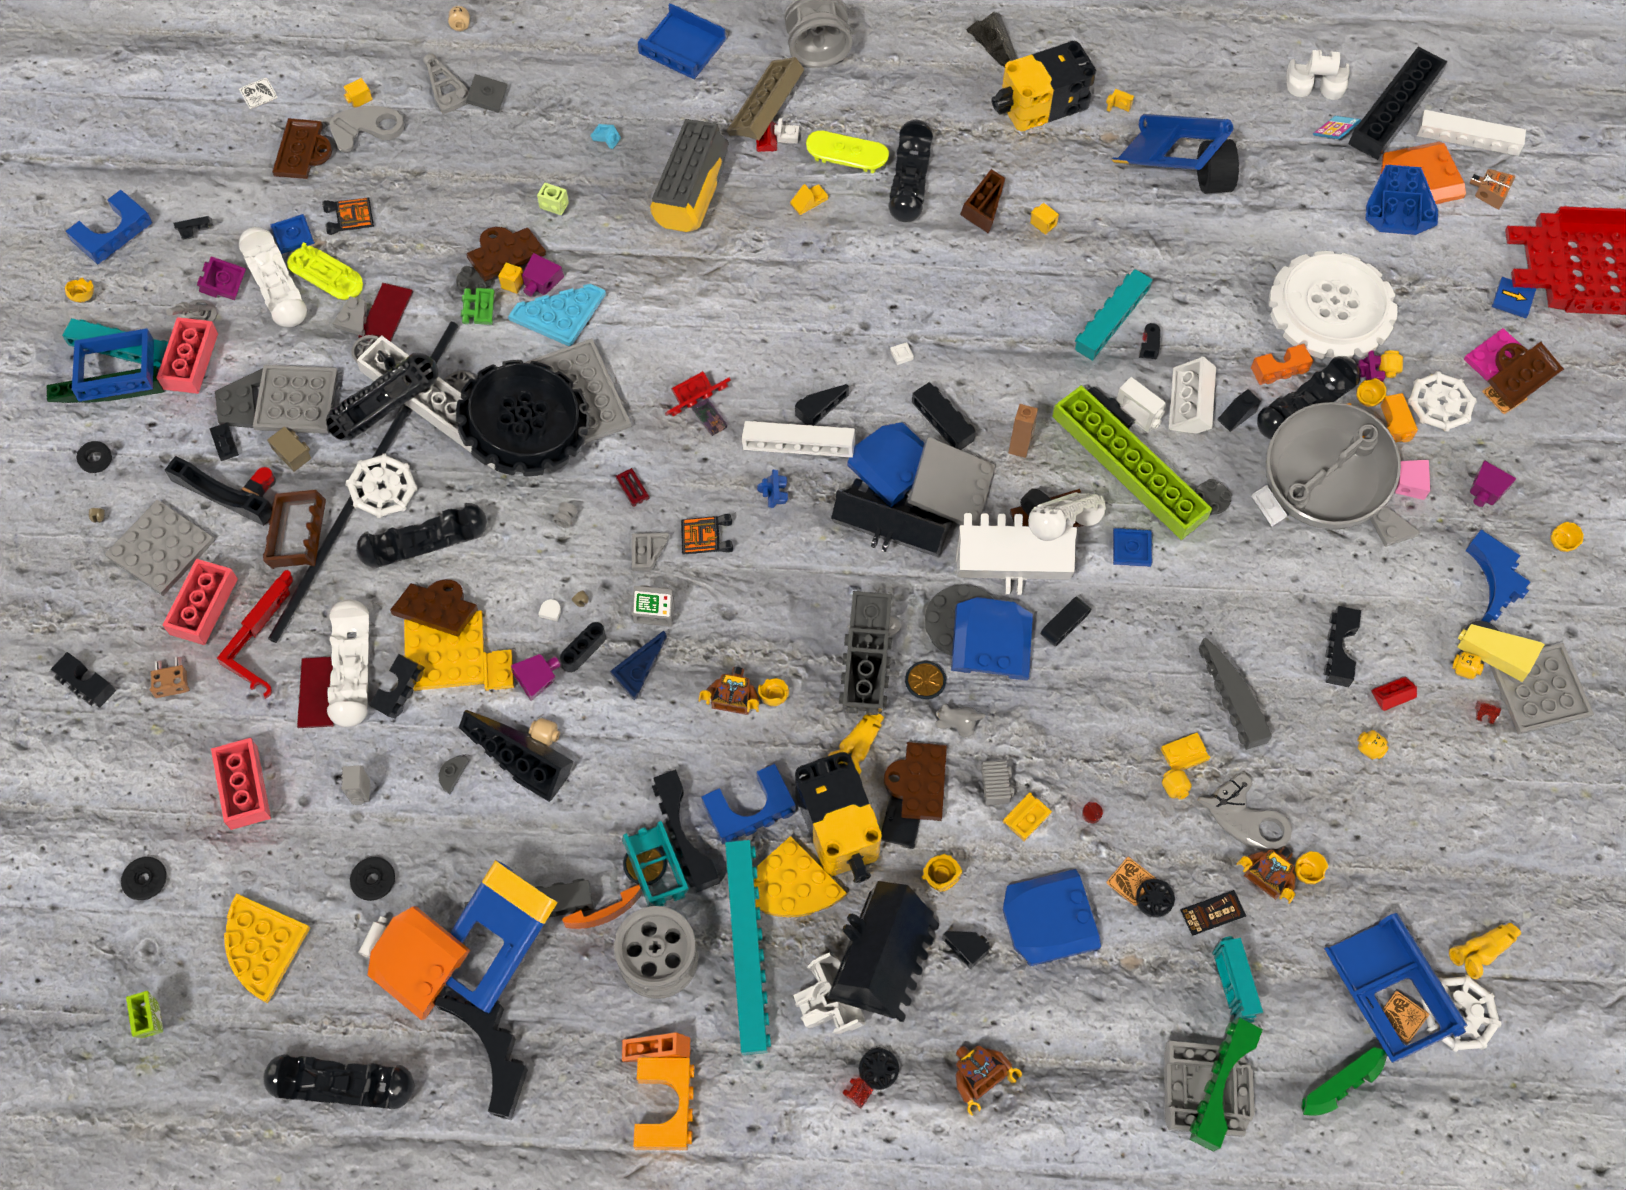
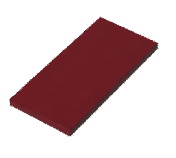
[358,283,413,342]
[297,657,334,728]

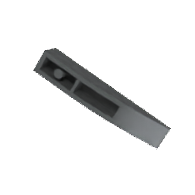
[1199,638,1272,750]
[464,879,594,917]

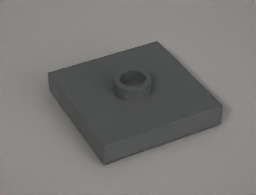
[466,74,507,113]

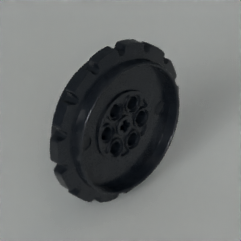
[456,360,589,477]

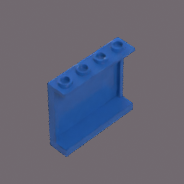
[638,3,726,79]

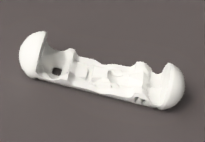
[239,227,307,328]
[1028,492,1106,541]
[327,599,369,727]

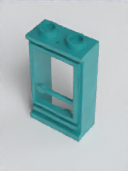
[622,821,689,907]
[1212,936,1263,1023]

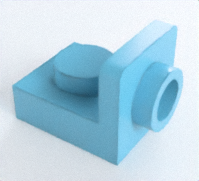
[590,124,621,149]

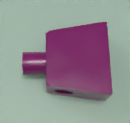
[522,253,564,297]
[1470,460,1516,507]
[511,654,561,701]

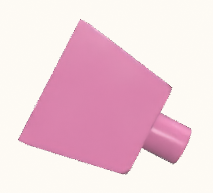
[1395,460,1430,500]

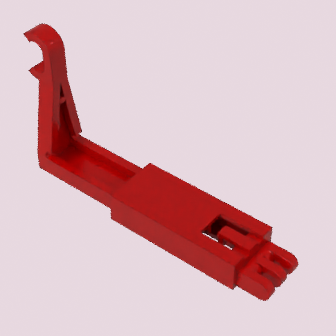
[217,570,293,699]

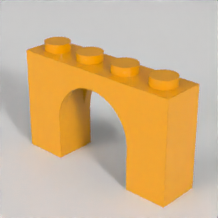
[1347,393,1418,443]
[633,1058,694,1151]

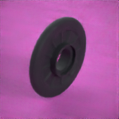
[121,857,167,901]
[350,857,395,901]

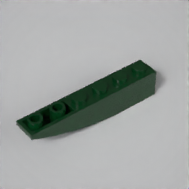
[46,366,164,403]

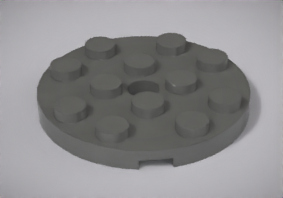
[925,585,993,656]

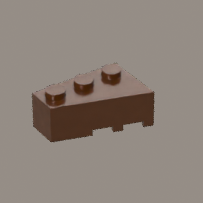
[960,169,1005,233]

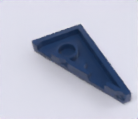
[610,631,667,700]

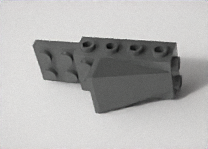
[839,591,892,715]

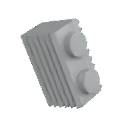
[981,760,1014,805]
[341,765,370,805]

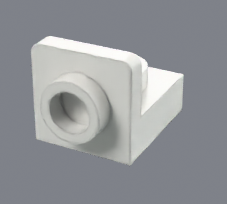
[774,119,799,144]

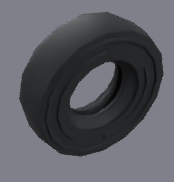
[76,441,112,473]

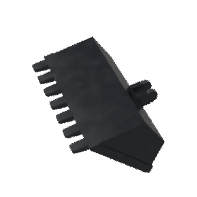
[831,478,953,558]
[827,881,939,1022]

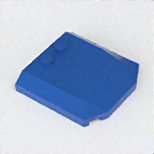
[847,422,925,507]
[951,597,1033,681]
[1002,869,1101,966]

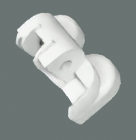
[1287,49,1350,100]
[793,952,866,1034]

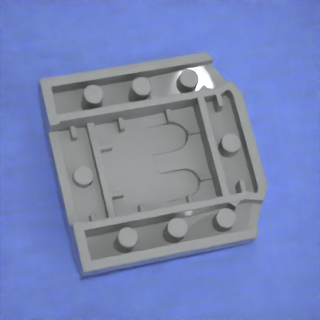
[1164,1041,1254,1137]

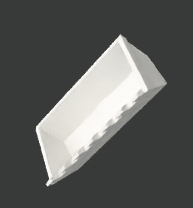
[955,513,1077,595]

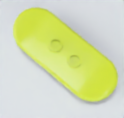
[806,130,889,173]
[287,242,363,300]

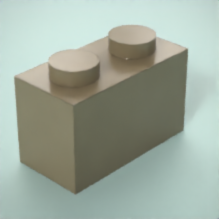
[267,426,312,472]

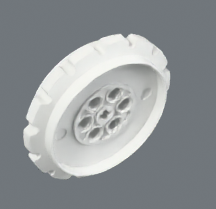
[1269,251,1397,359]

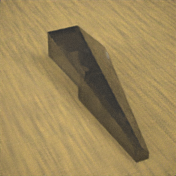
[966,12,1018,68]

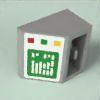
[632,585,675,627]

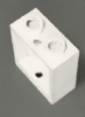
[1116,377,1166,433]

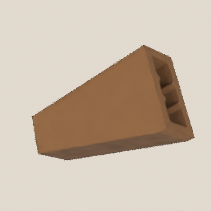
[1008,404,1038,458]

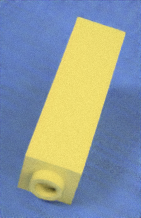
[1457,624,1545,682]

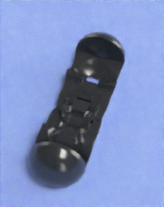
[888,119,933,222]
[326,353,438,441]
[1257,356,1361,439]
[356,503,487,568]
[263,1054,414,1109]

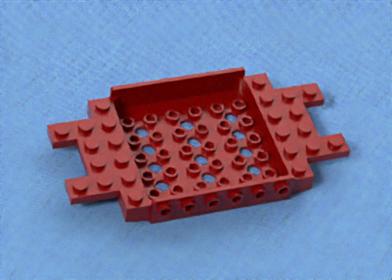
[1505,206,1626,315]

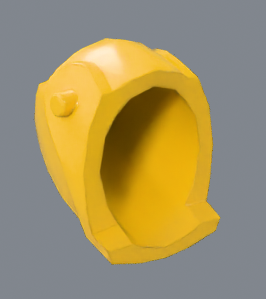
[921,854,963,892]

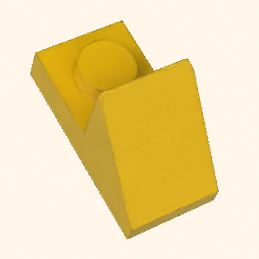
[790,184,828,215]

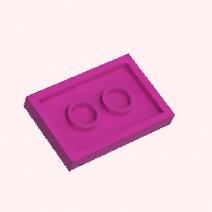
[1464,328,1521,381]

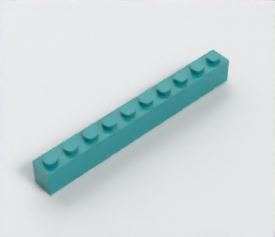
[725,840,771,1056]

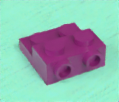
[197,256,246,301]

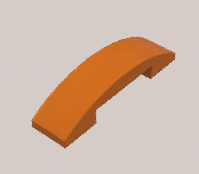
[562,885,642,929]

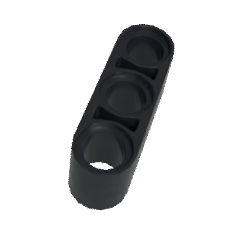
[1040,596,1092,647]
[560,622,606,673]

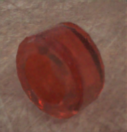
[1082,802,1103,824]

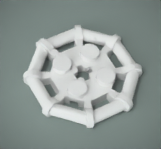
[1408,371,1477,431]
[345,453,418,518]
[1421,975,1502,1052]

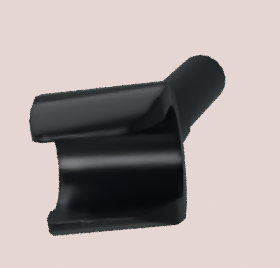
[378,350,396,371]

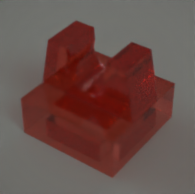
[1475,701,1501,724]
[842,1078,873,1109]

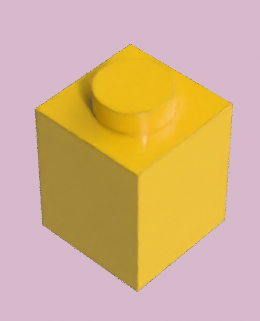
[343,78,373,108]
[1030,203,1059,235]
[498,263,524,294]

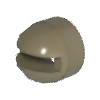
[89,508,105,523]
[571,590,589,607]

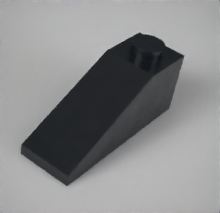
[795,384,849,426]

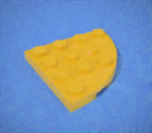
[754,836,847,918]
[224,893,310,1004]

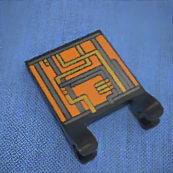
[322,198,374,235]
[681,514,733,555]

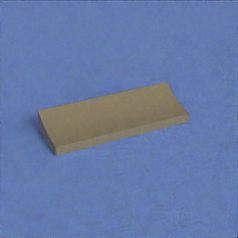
[726,57,804,140]

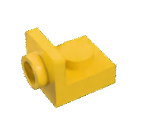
[1106,89,1134,112]

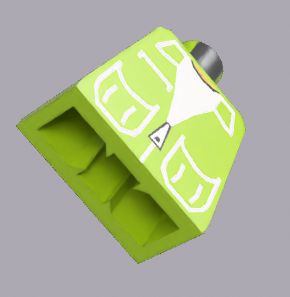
[126,990,163,1038]

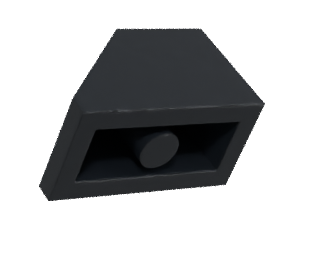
[1218,389,1261,432]
[942,931,990,969]

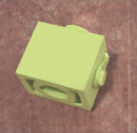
[537,182,569,215]

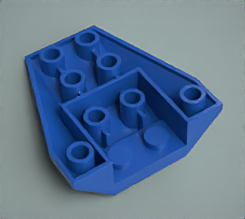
[1365,165,1438,235]

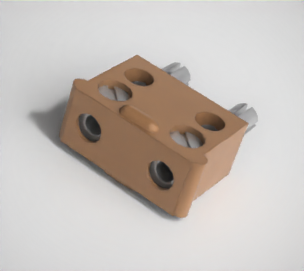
[149,657,190,698]

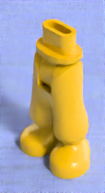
[827,713,884,775]
[1449,922,1521,980]

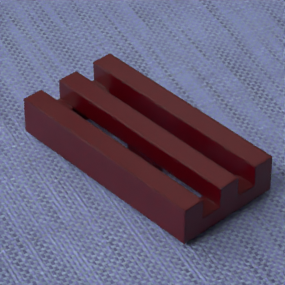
[616,468,649,507]

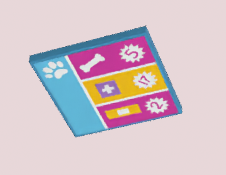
[1313,116,1361,139]

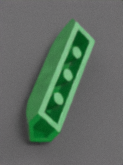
[1301,1047,1387,1116]

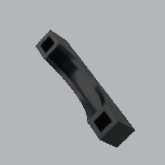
[165,456,272,526]
[652,769,720,892]

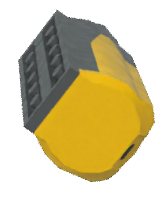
[650,119,729,232]

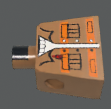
[1469,169,1515,210]

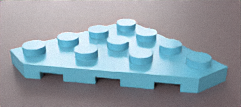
[508,284,606,346]

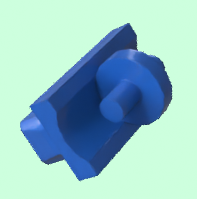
[757,469,788,508]

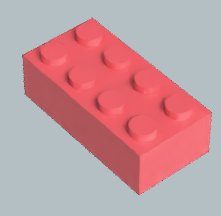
[157,317,218,394]
[163,559,238,645]
[211,738,271,830]

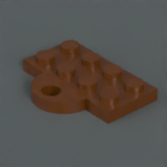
[272,118,332,179]
[467,227,546,281]
[1488,342,1564,409]
[390,580,478,637]
[884,742,947,821]

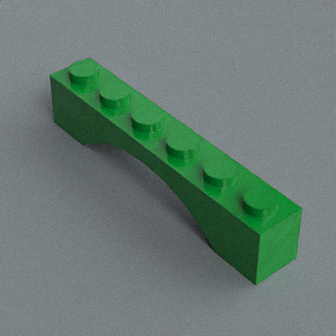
[1189,1017,1263,1152]

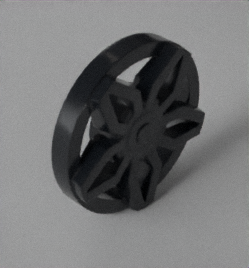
[1135,879,1175,918]
[859,1048,899,1090]

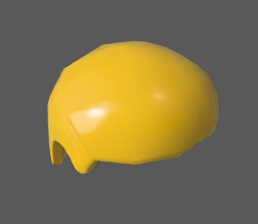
[65,278,94,303]
[1356,378,1387,407]
[1551,522,1584,552]
[758,678,789,706]
[1294,851,1328,885]

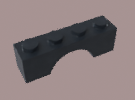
[1324,606,1361,687]

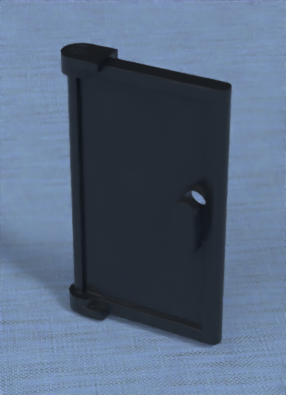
[881,795,921,849]

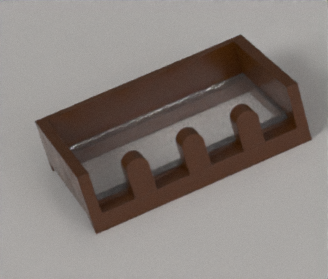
[263,490,326,569]

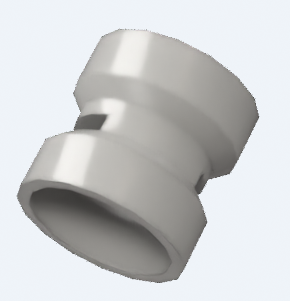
[553,502,578,528]

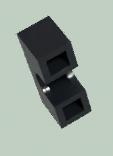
[50,652,116,708]
[369,654,425,719]

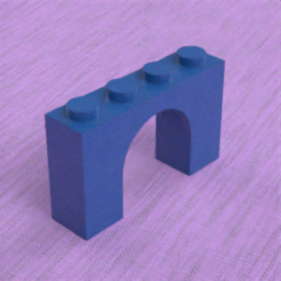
[66,190,152,265]
[701,764,796,845]

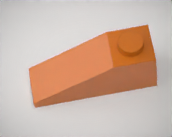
[622,1032,690,1062]

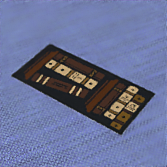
[1180,890,1246,936]

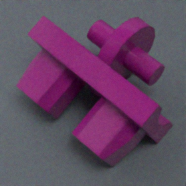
[1358,350,1385,382]

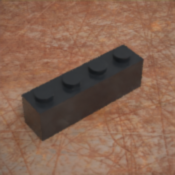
[911,382,976,450]

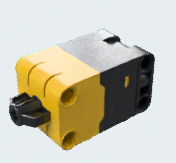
[991,41,1096,131]
[795,752,882,883]

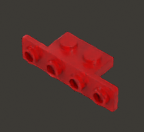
[665,371,731,417]

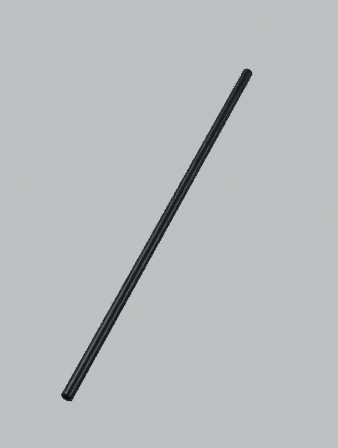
[268,321,458,643]

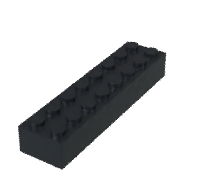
[1348,46,1448,160]

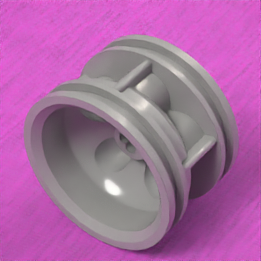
[784,0,852,68]
[614,906,698,999]

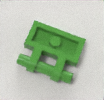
[461,288,495,325]

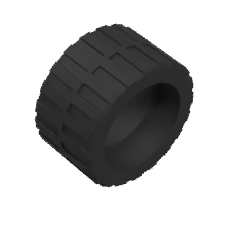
[1197,139,1239,194]

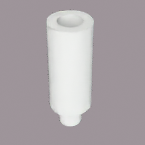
[358,916,388,959]

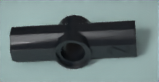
[1087,387,1134,429]

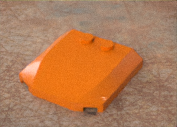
[1381,141,1466,204]
[367,906,471,1020]

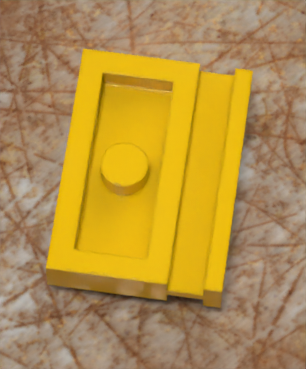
[483,649,514,691]
[1161,733,1210,771]
[1003,792,1052,842]

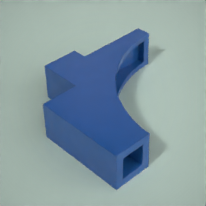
[1465,530,1530,623]

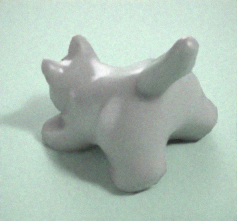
[935,704,986,737]

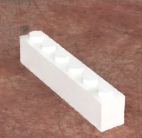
[1417,110,1526,156]
[742,421,855,458]

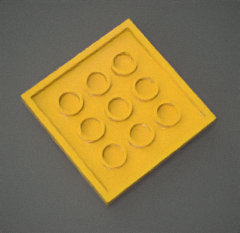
[404,610,484,691]

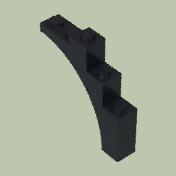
[435,995,528,1121]

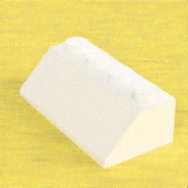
[1169,357,1216,434]

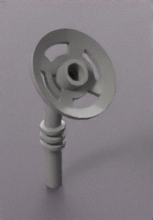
[166,299,217,322]

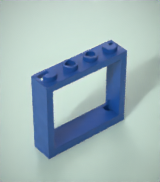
[72,328,154,402]

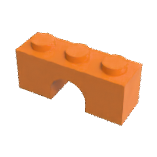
[1251,344,1313,385]

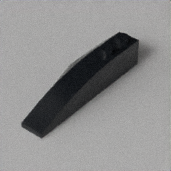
[459,710,574,802]

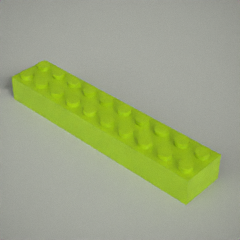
[1052,385,1212,540]

